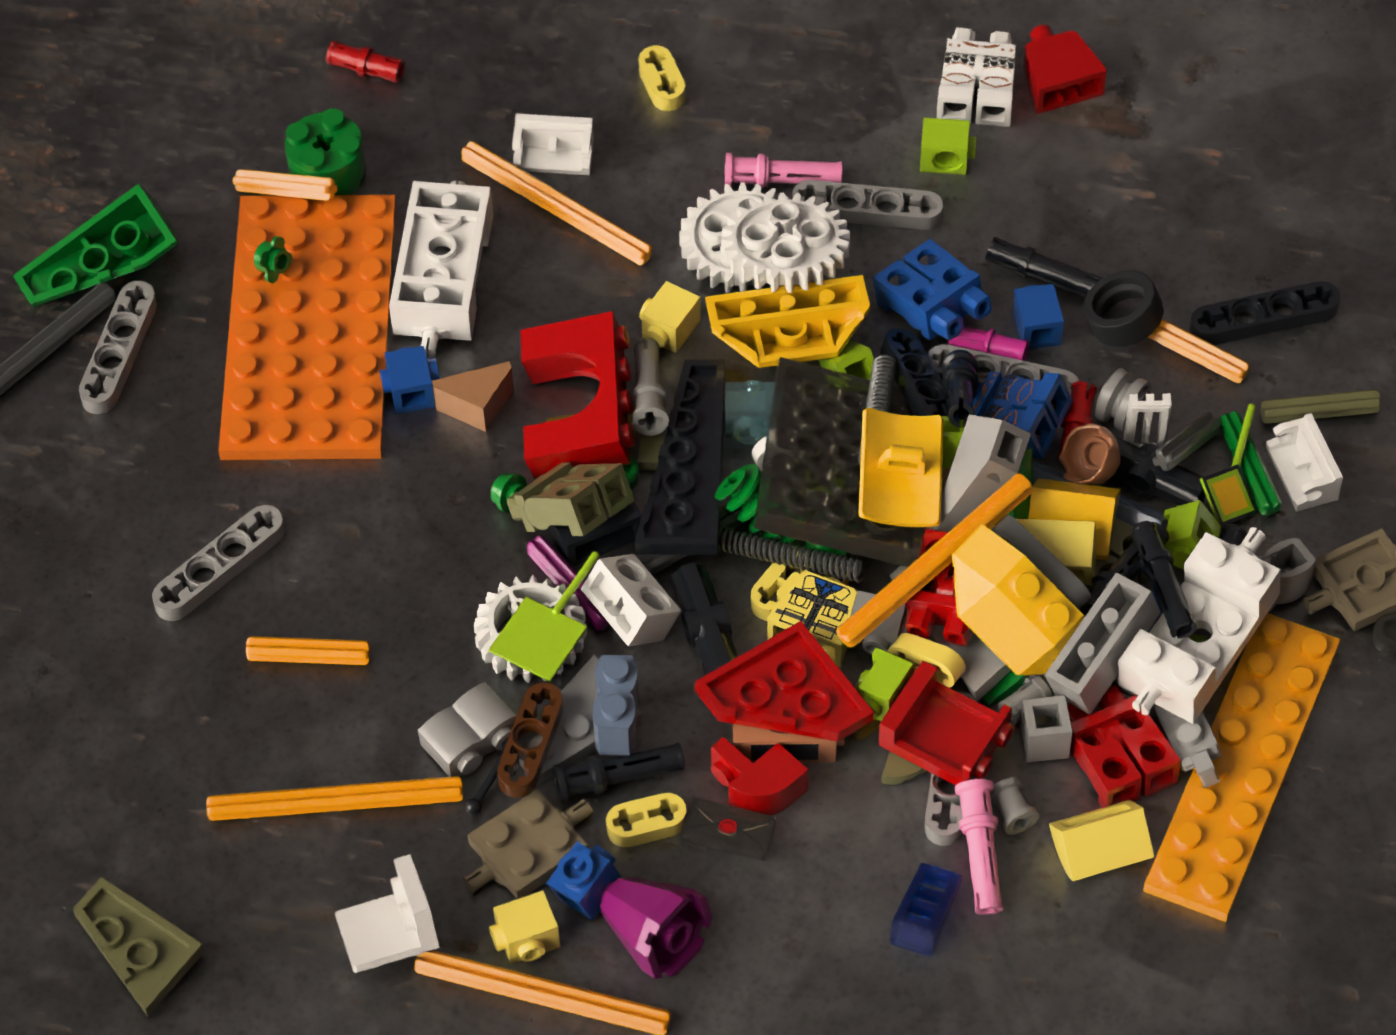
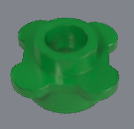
[254,236,292,283]

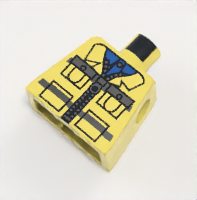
[767,564,857,667]

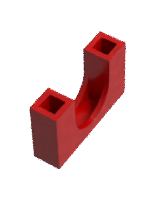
[520,311,635,479]

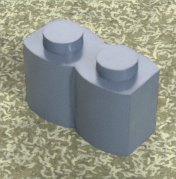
[593,655,639,756]

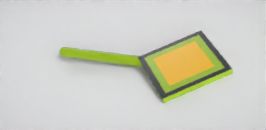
[1199,403,1258,527]

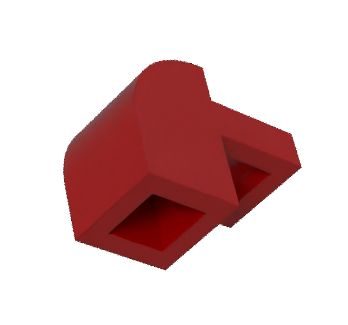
[711,737,808,817]

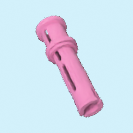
[724,152,842,189]
[955,779,1003,915]

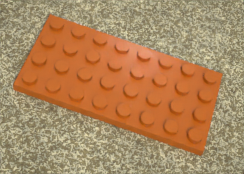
[218,195,396,460]

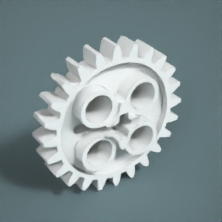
[679,182,788,293]
[721,192,850,293]

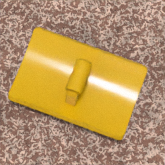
[859,407,944,527]

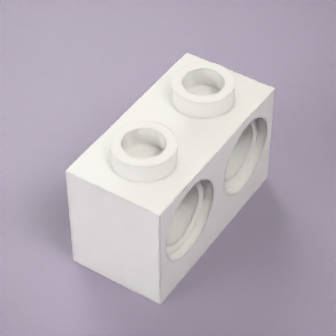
[581,554,682,647]

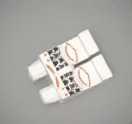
[937,28,1016,127]

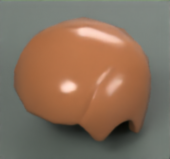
[1059,423,1121,486]

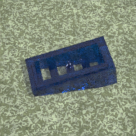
[890,862,962,956]

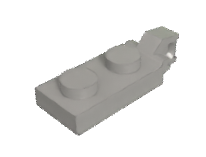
[1153,704,1222,789]

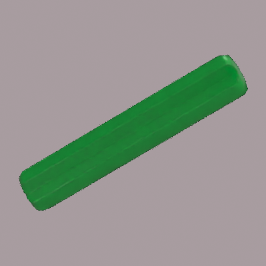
[1219,411,1282,517]

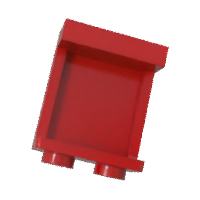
[878,660,1015,785]

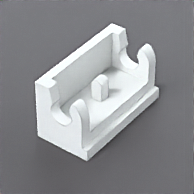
[512,114,594,175]
[1265,413,1343,512]

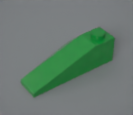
[13,183,179,307]

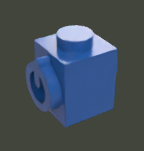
[379,346,440,414]
[546,841,622,921]

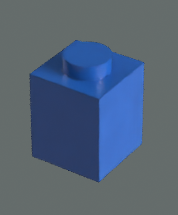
[1012,284,1064,350]

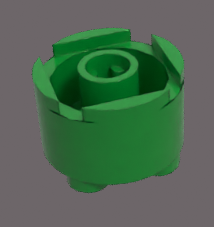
[285,108,366,195]

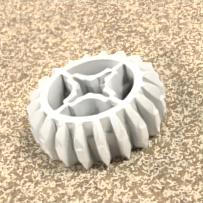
[474,574,587,683]

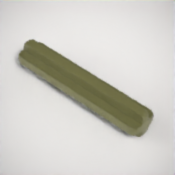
[1260,389,1381,424]

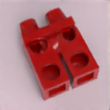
[905,529,973,646]
[1067,685,1181,808]

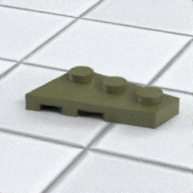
[73,877,205,1017]

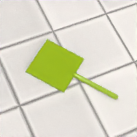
[488,552,599,682]

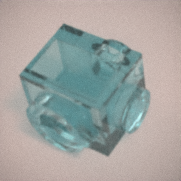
[725,380,782,444]

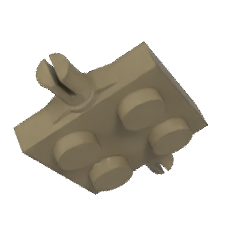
[1303,528,1396,631]
[463,789,593,899]

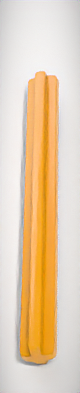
[461,141,652,265]
[836,473,1033,648]
[206,776,463,821]
[415,950,671,1035]

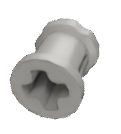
[990,777,1040,835]

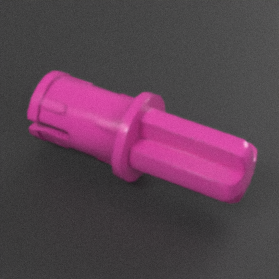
[948,326,1029,361]

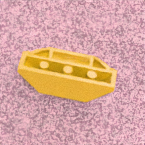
[705,275,870,368]
[952,524,1085,675]

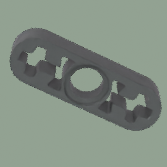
[992,515,1092,610]

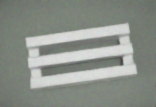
[1123,393,1172,447]

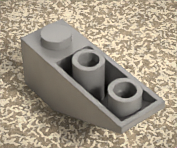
[930,414,1031,532]

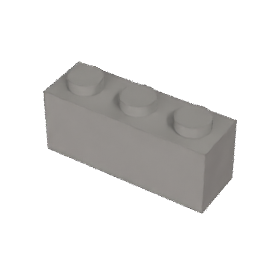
[1045,572,1161,715]

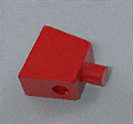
[1023,24,1107,114]

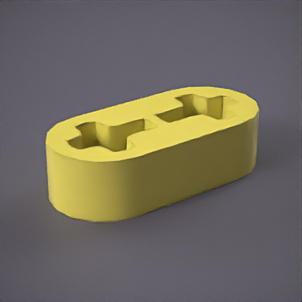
[639,45,686,111]
[751,550,811,621]
[887,633,966,688]
[606,793,687,847]

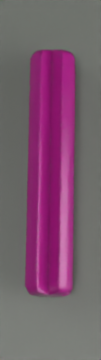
[527,535,610,631]

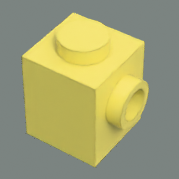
[639,281,701,353]
[489,890,560,964]

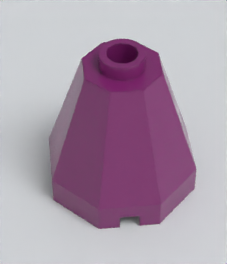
[600,877,713,979]

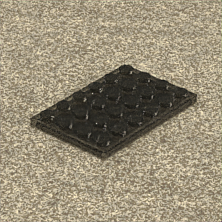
[754,357,932,567]

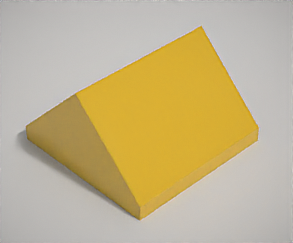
[1028,478,1120,561]

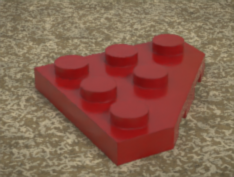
[694,621,874,741]

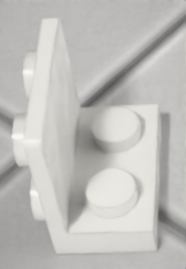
[335,854,440,973]

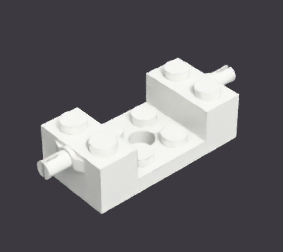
[389,181,493,358]
[1118,527,1281,724]

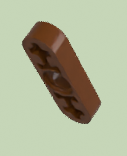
[497,682,563,798]

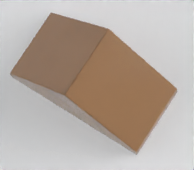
[432,361,514,432]

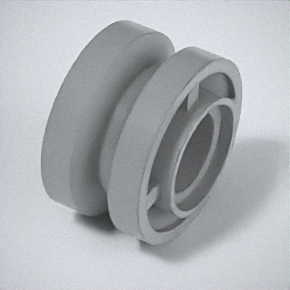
[1094,368,1151,432]

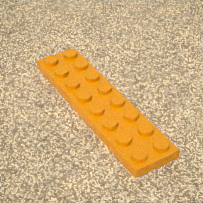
[1143,613,1341,922]

